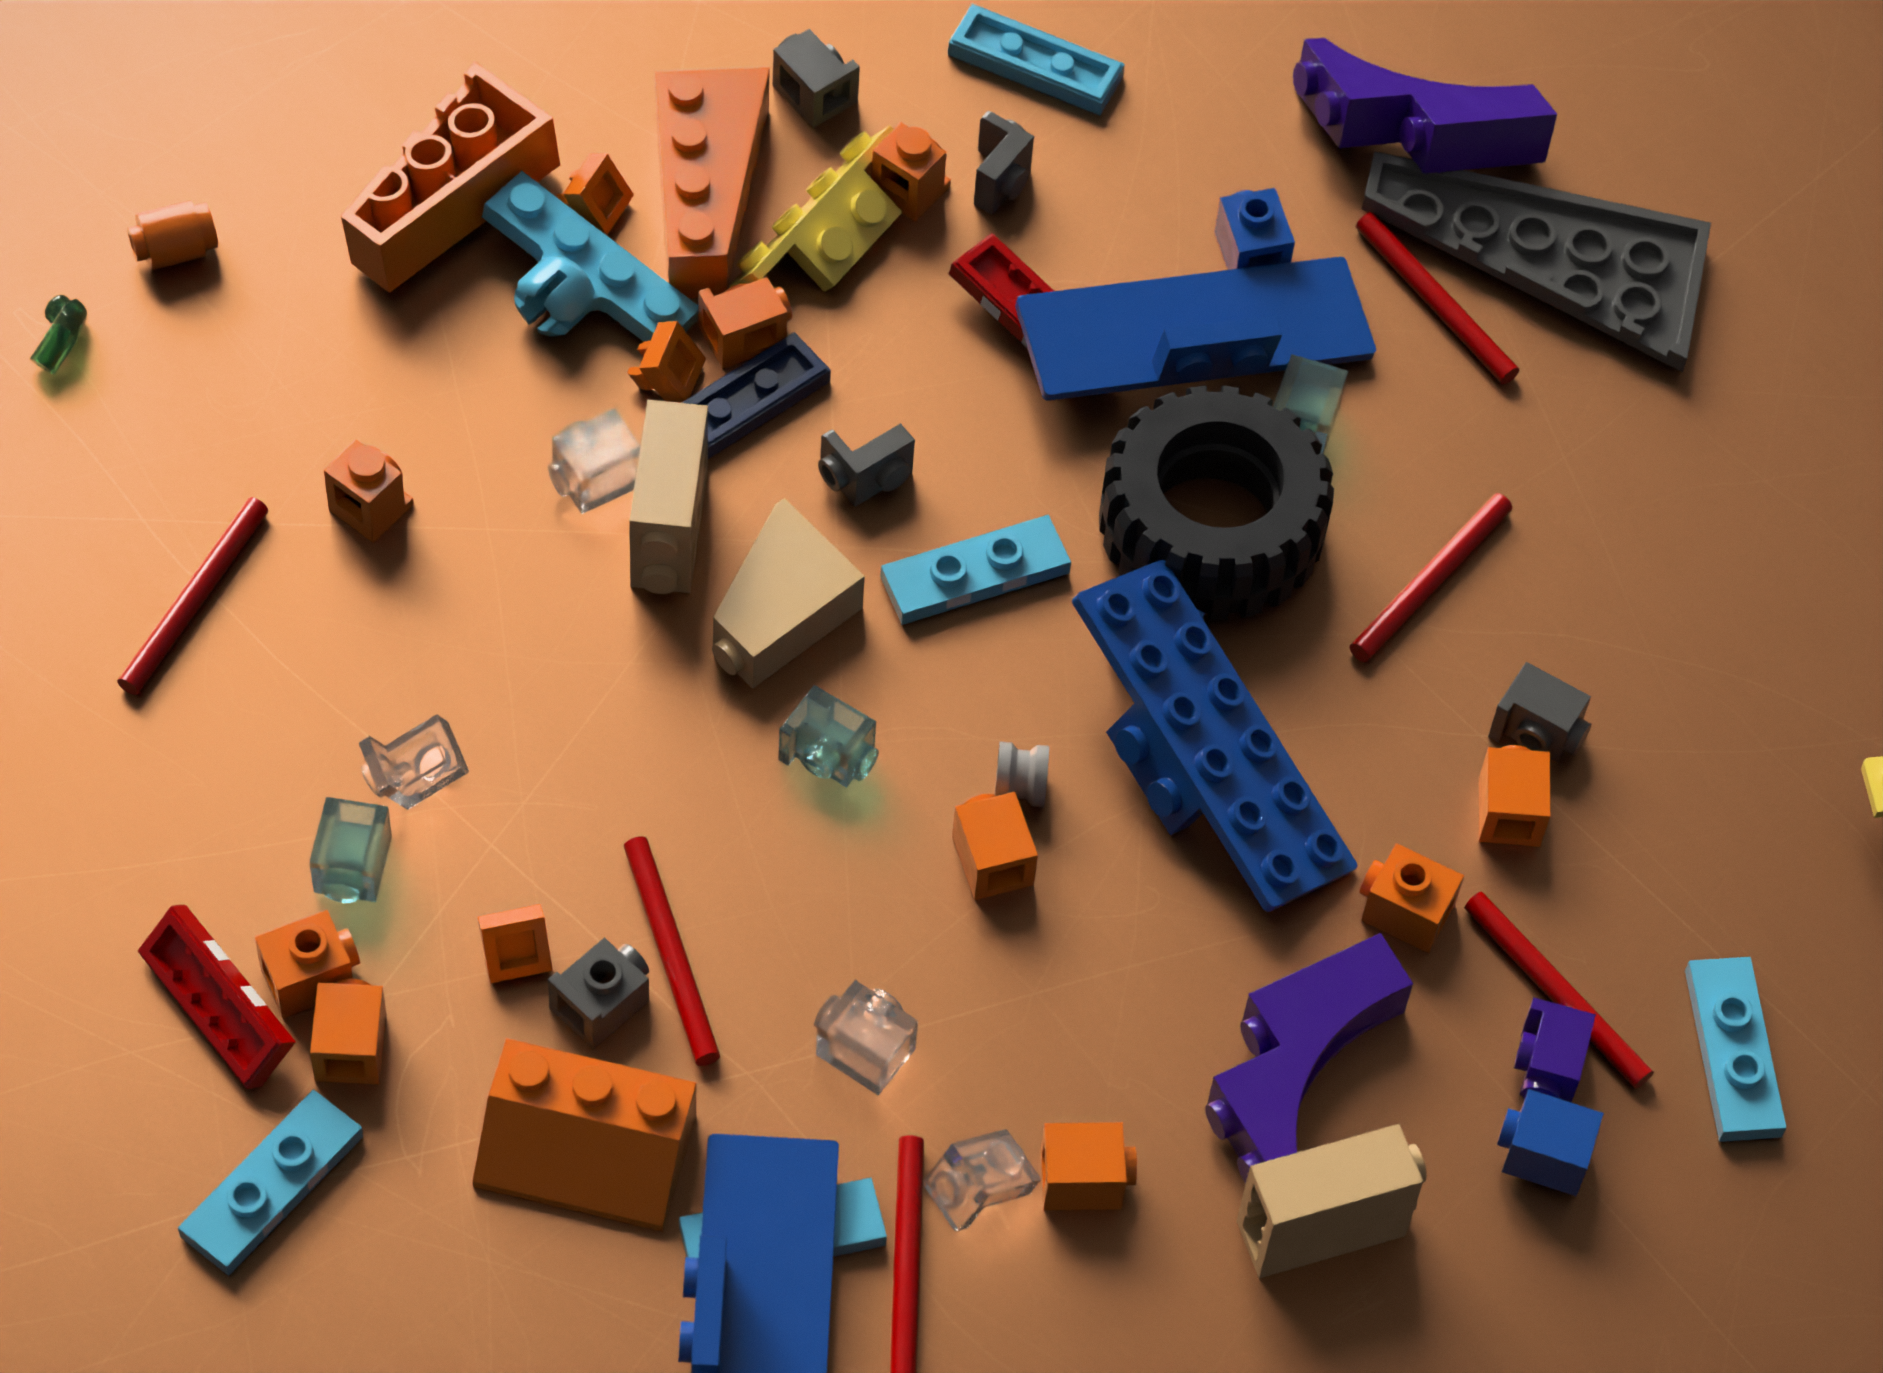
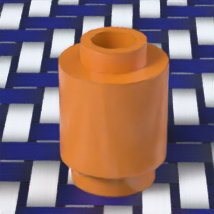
[127,200,219,271]

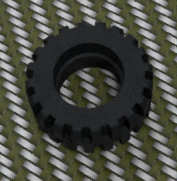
[1099,386,1334,620]

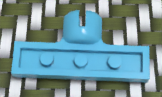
[482,171,698,342]

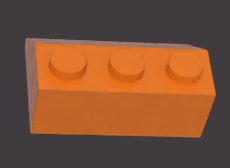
[472,1038,697,1232]

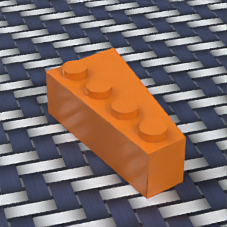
[341,62,561,293]
[655,67,770,298]

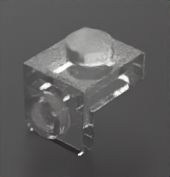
[358,714,469,810]
[923,1129,1042,1231]

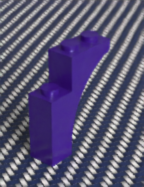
[1293,38,1558,174]
[1205,933,1413,1184]

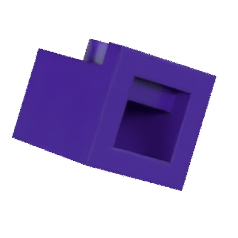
[1514,997,1596,1102]

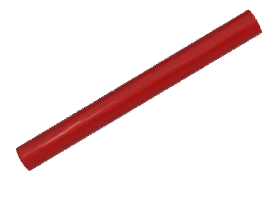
[1356,212,1519,385]
[1349,493,1513,662]
[117,497,269,695]
[623,836,720,1066]
[1464,891,1654,1089]
[890,1135,924,1373]

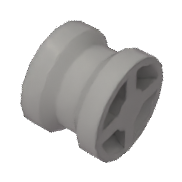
[995,741,1049,808]

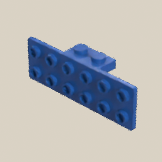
[1015,256,1376,401]
[1072,560,1358,912]
[678,1134,839,1373]

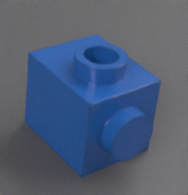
[1214,188,1295,270]
[1497,1089,1604,1196]

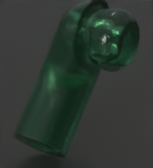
[29,294,87,375]

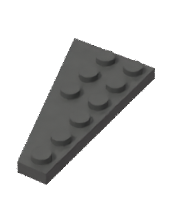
[1362,151,1711,372]

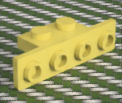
[729,125,902,292]

